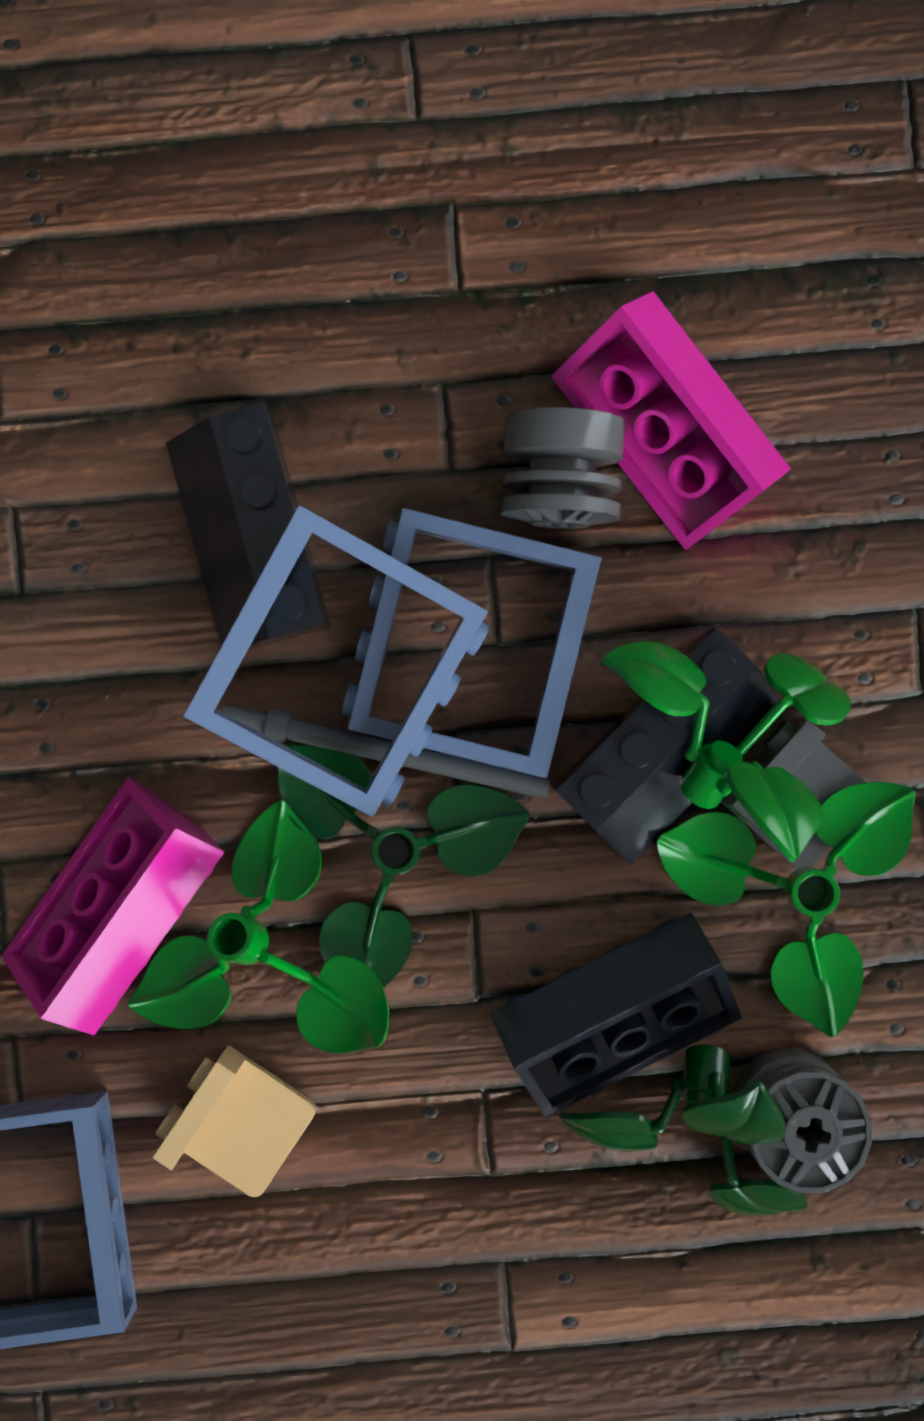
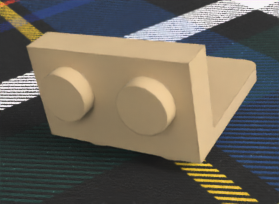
[153,1045,316,1197]

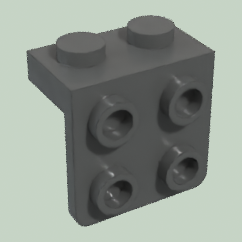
[721,719,866,869]

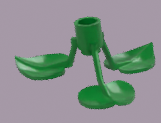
[601,641,851,862]
[656,782,915,1037]
[127,800,389,1054]

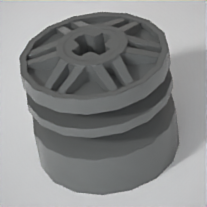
[500,407,625,529]
[732,1048,872,1193]

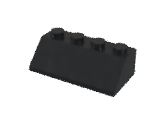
[166,401,331,650]
[552,627,780,865]
[490,912,742,1117]

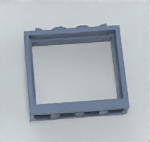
[183,505,489,817]
[342,508,602,778]
[0,1091,137,1349]

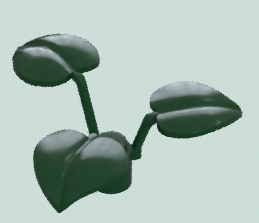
[278,745,530,988]
[559,1045,807,1216]

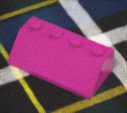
[551,291,791,551]
[1,777,224,1035]

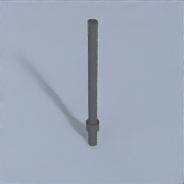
[223,703,550,799]

